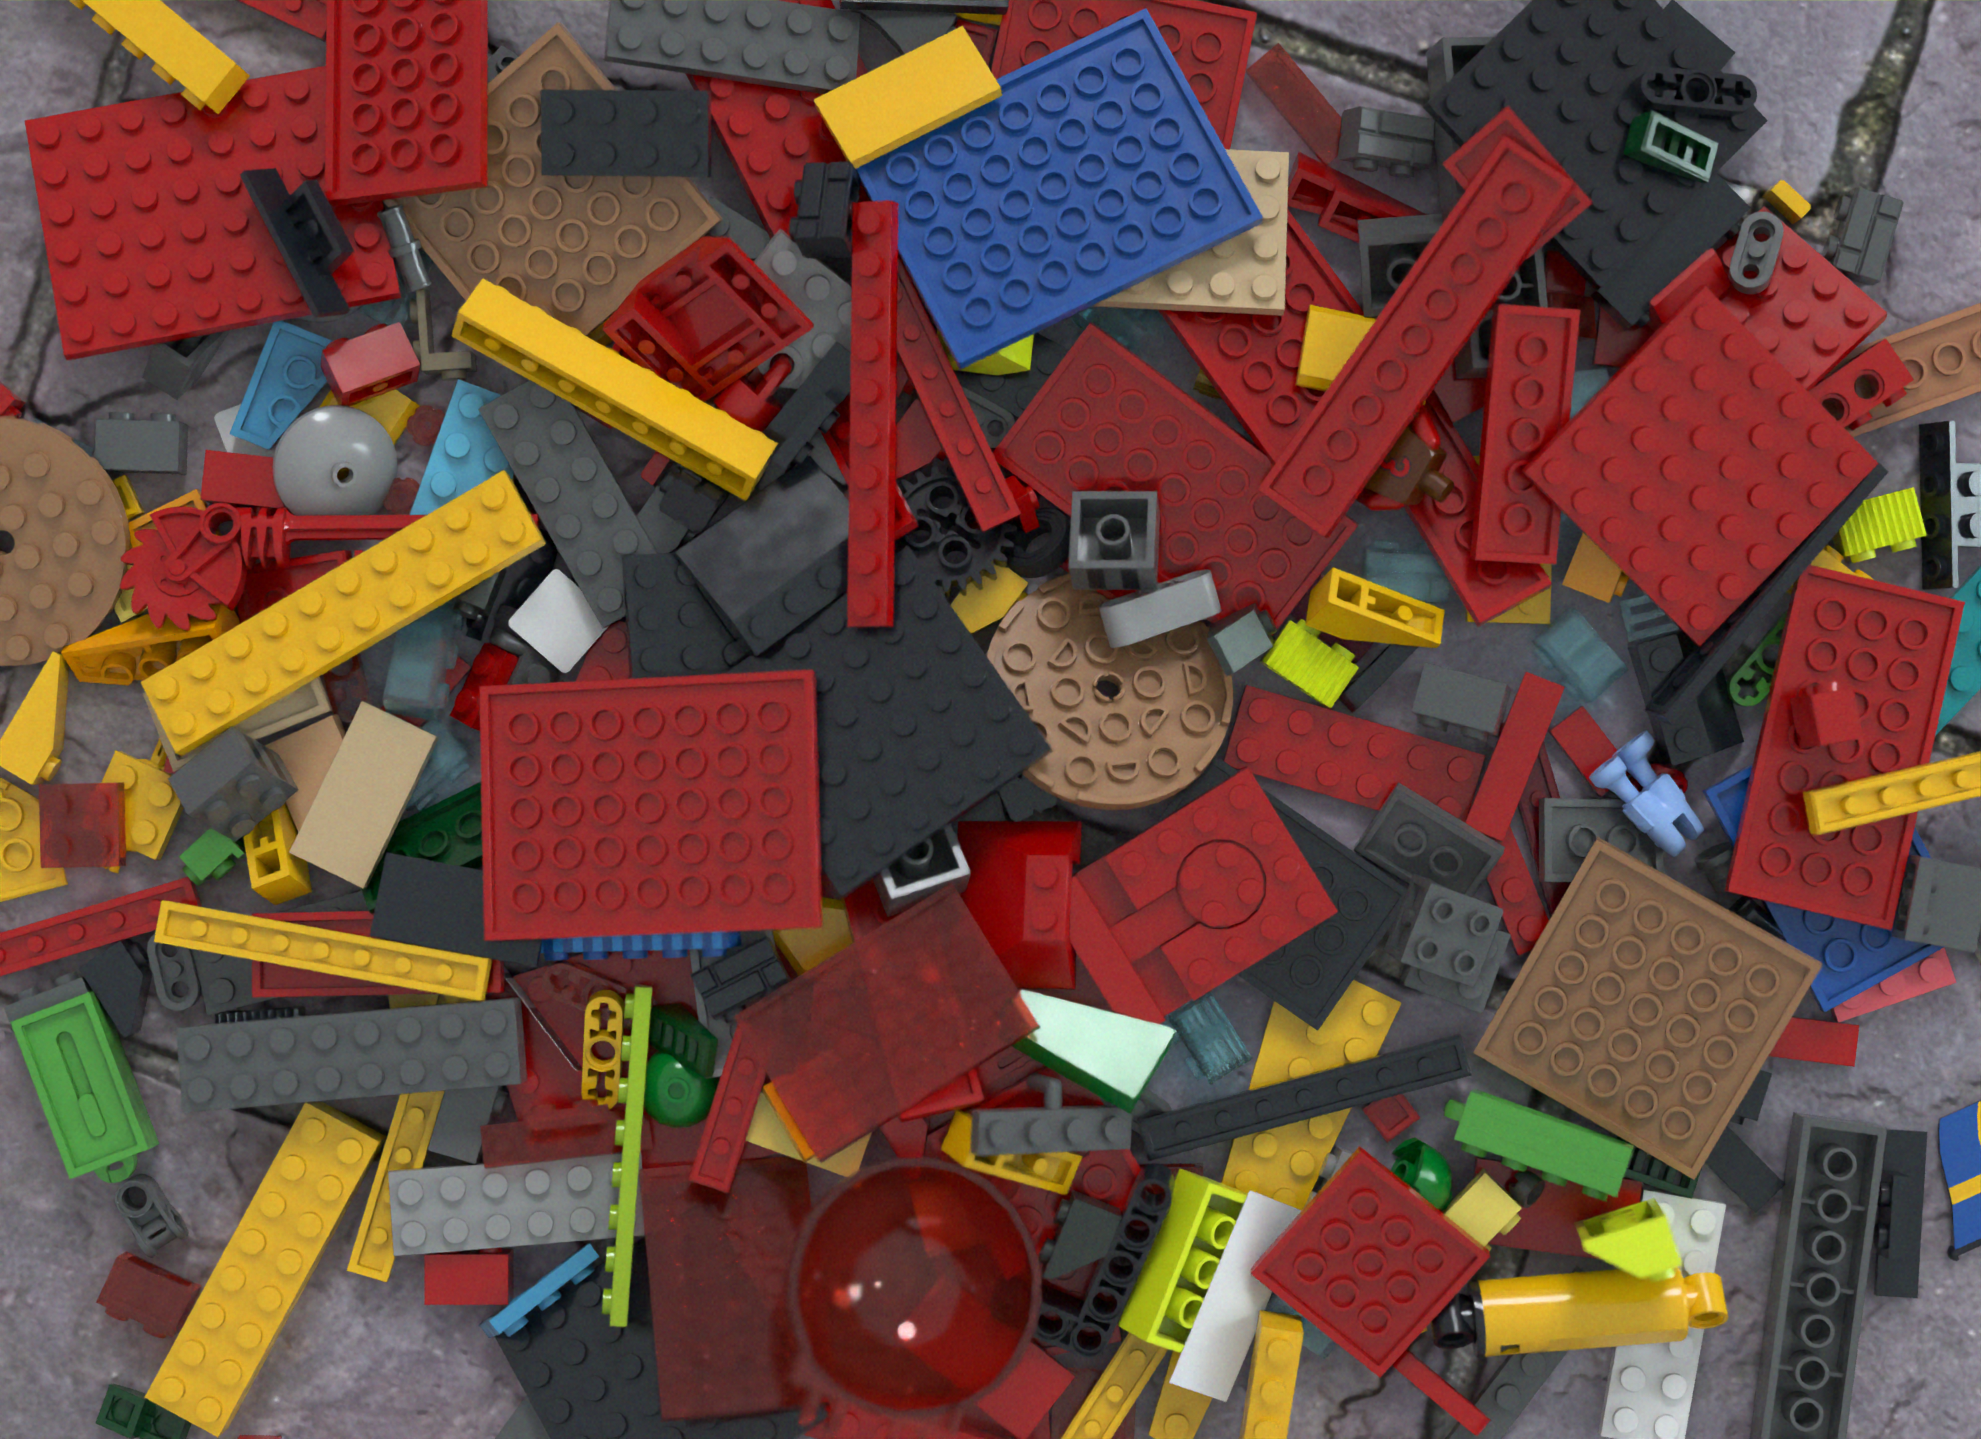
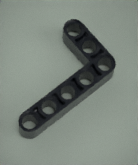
[992,1163,1175,1358]

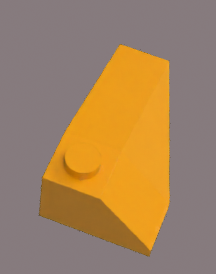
[61,604,240,686]

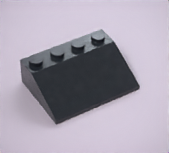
[674,456,849,656]

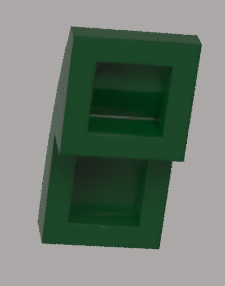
[96,1384,192,1439]

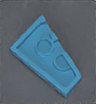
[230,321,332,450]
[479,1243,600,1338]

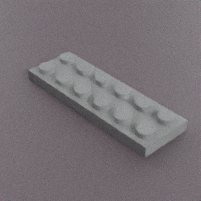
[388,1150,647,1256]

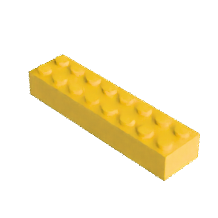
[145,1101,387,1437]

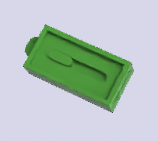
[10,991,159,1183]
[1443,1089,1634,1201]

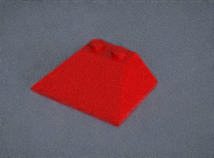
[603,237,814,402]
[951,821,1082,990]

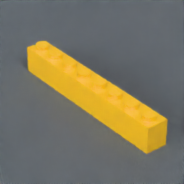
[452,278,778,501]

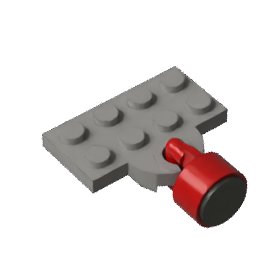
[713,229,852,433]

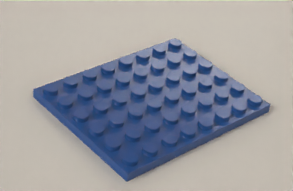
[855,8,1263,369]

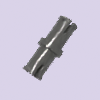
[377,204,432,292]

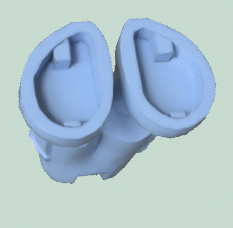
[1589,730,1704,857]

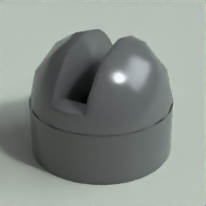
[1508,1171,1546,1208]

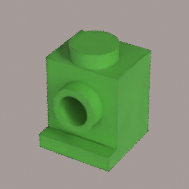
[179,828,247,886]

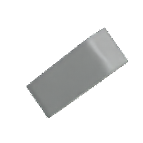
[1098,570,1222,648]

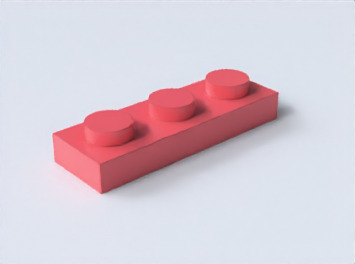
[1831,947,1957,1023]

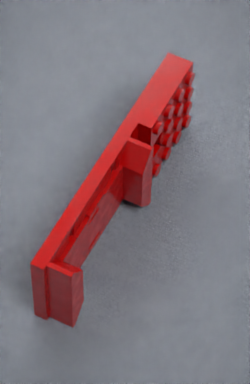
[820,766,1338,1176]

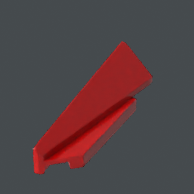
[1288,152,1427,243]

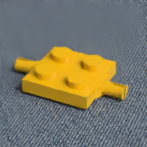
[82,737,184,873]

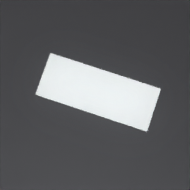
[1169,1190,1302,1402]

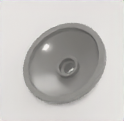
[272,405,397,516]

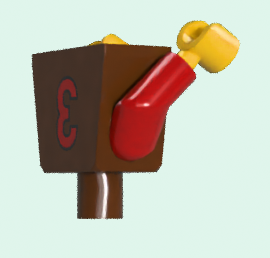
[1356,400,1454,511]

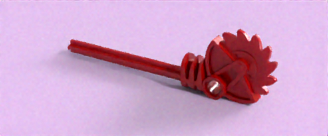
[120,503,540,631]

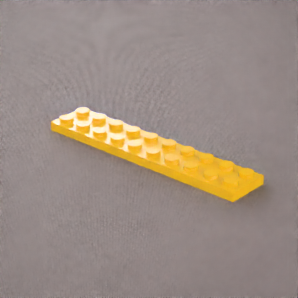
[141,470,546,757]

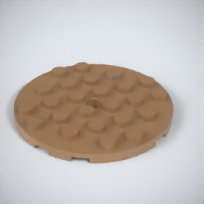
[0,416,131,666]
[986,574,1233,810]

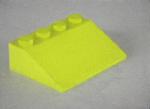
[1117,1169,1248,1353]

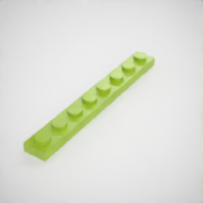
[602,984,652,1327]

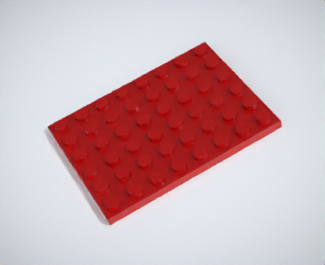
[24,66,402,361]
[479,670,823,941]

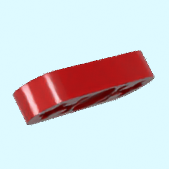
[1392,1349,1491,1437]

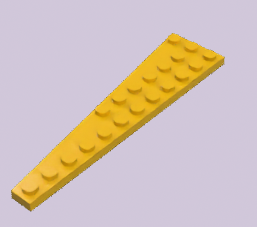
[1148,980,1402,1439]

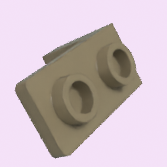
[410,288,477,381]

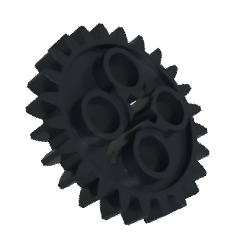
[894,464,1017,598]

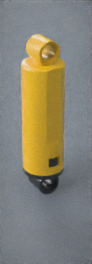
[1430,1267,1728,1357]

